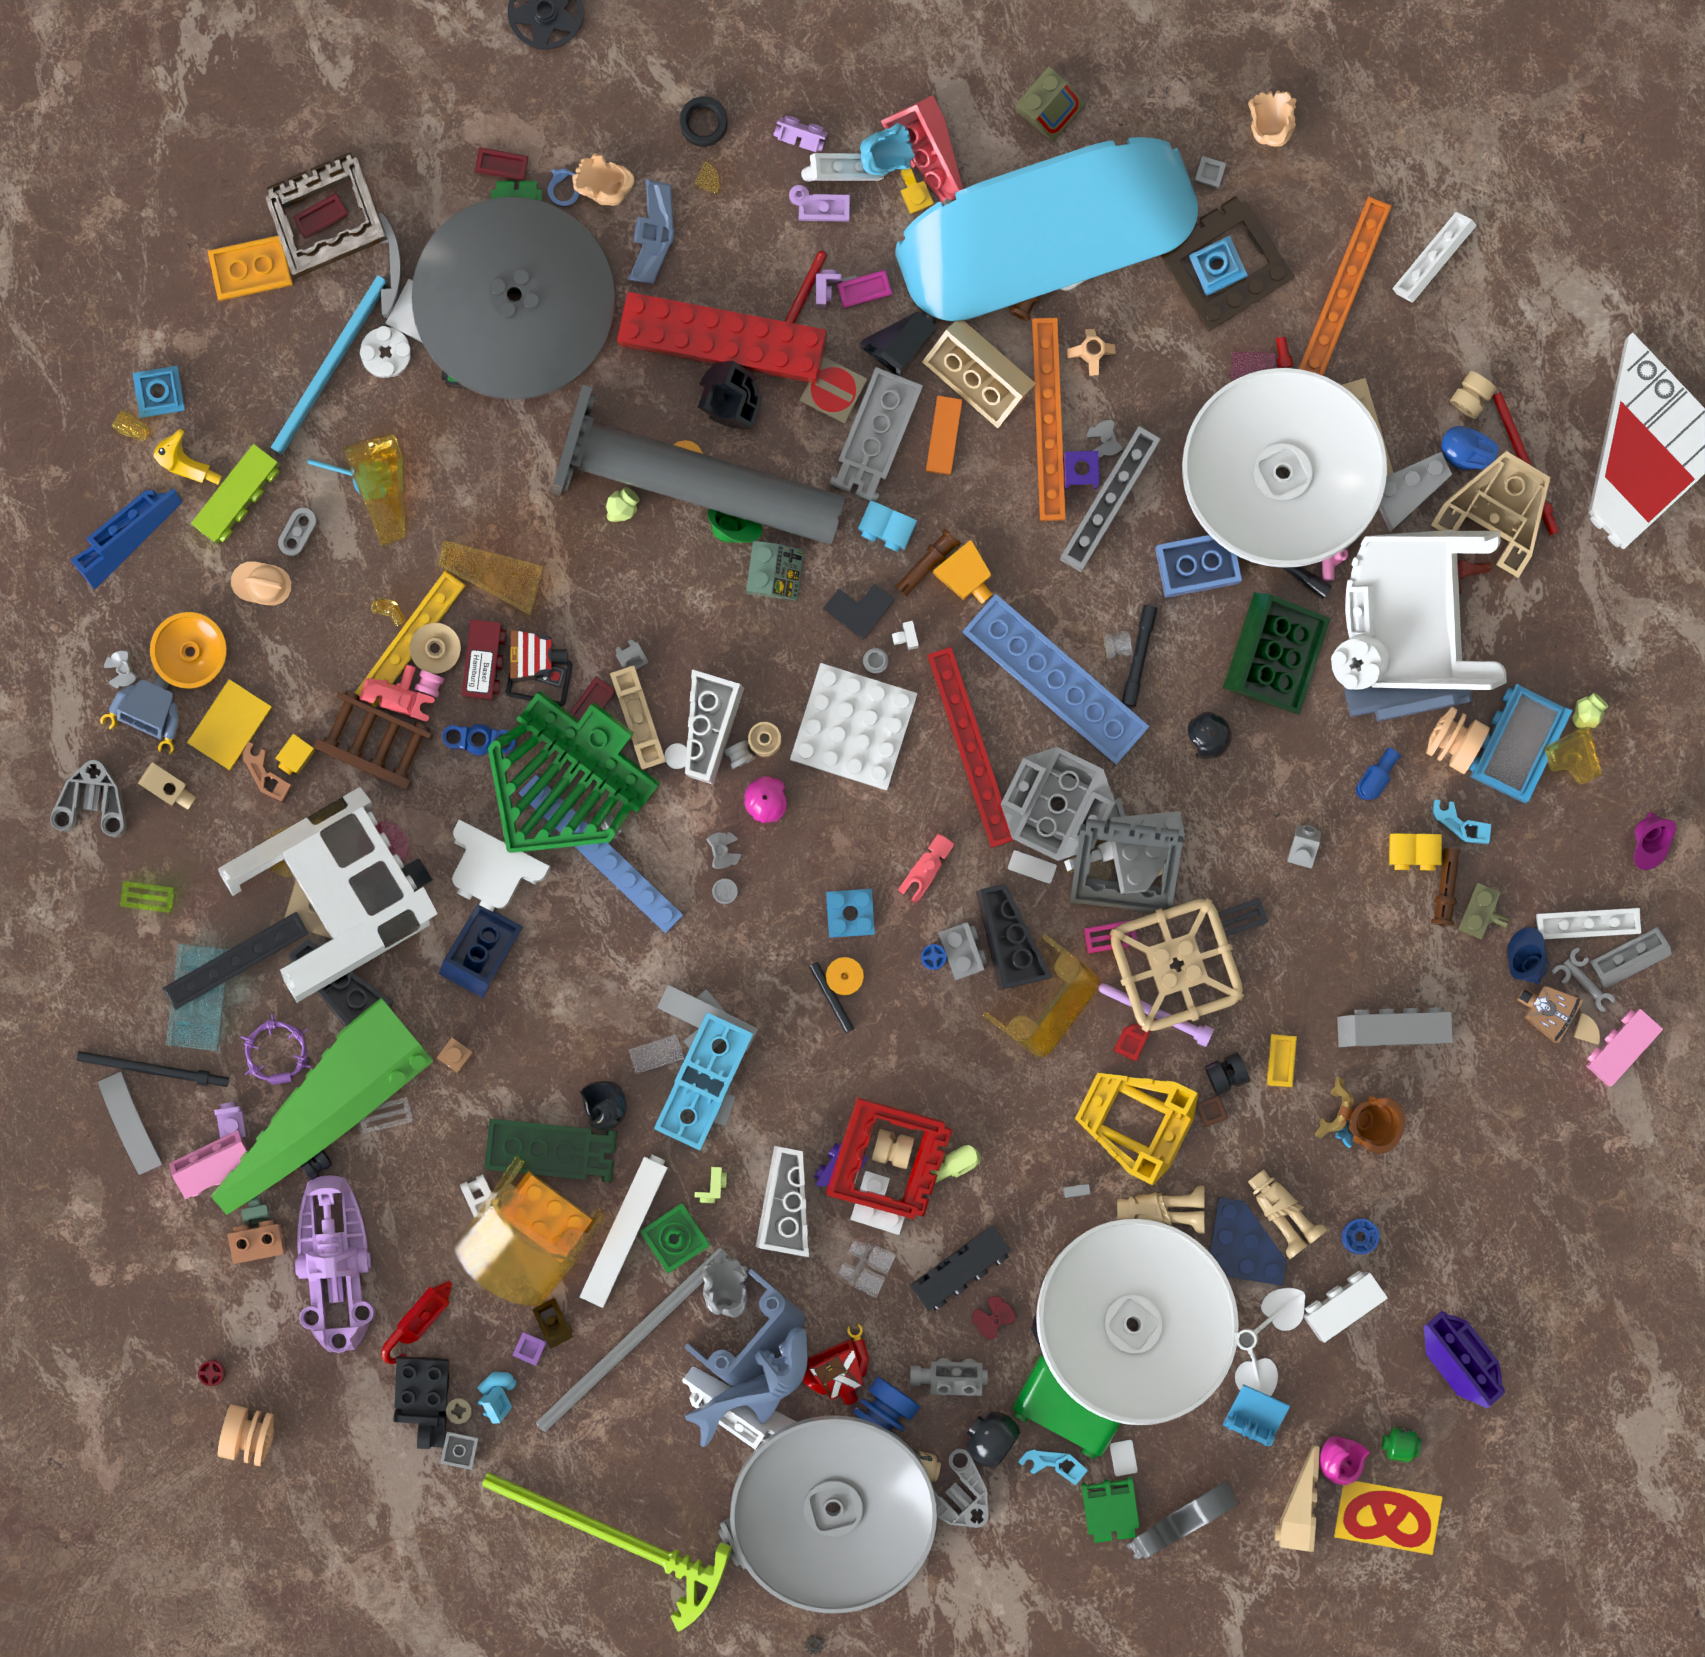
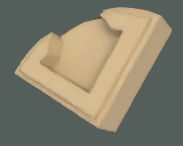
[1573,1013,1600,1045]

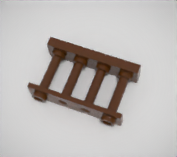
[313,690,433,791]

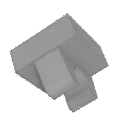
[616,640,649,670]

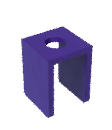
[1063,451,1099,490]

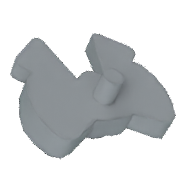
[1087,420,1123,458]
[104,650,139,689]
[706,832,741,869]

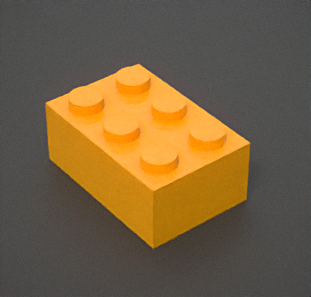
[498,1171,592,1261]

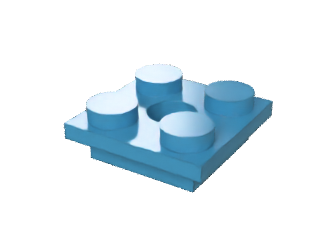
[1188,236,1248,296]
[132,366,185,418]
[826,889,875,938]

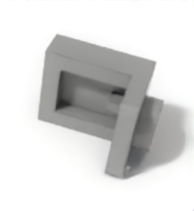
[1287,825,1321,868]

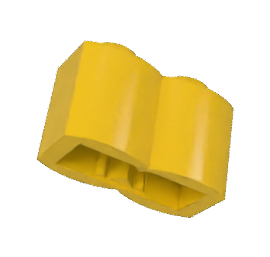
[1389,834,1442,870]

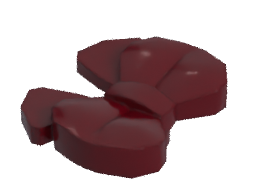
[972,1296,1016,1339]

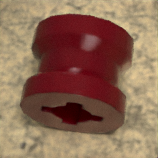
[198,1360,226,1386]

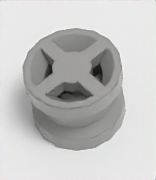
[724,740,755,769]

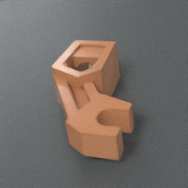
[243,742,293,803]

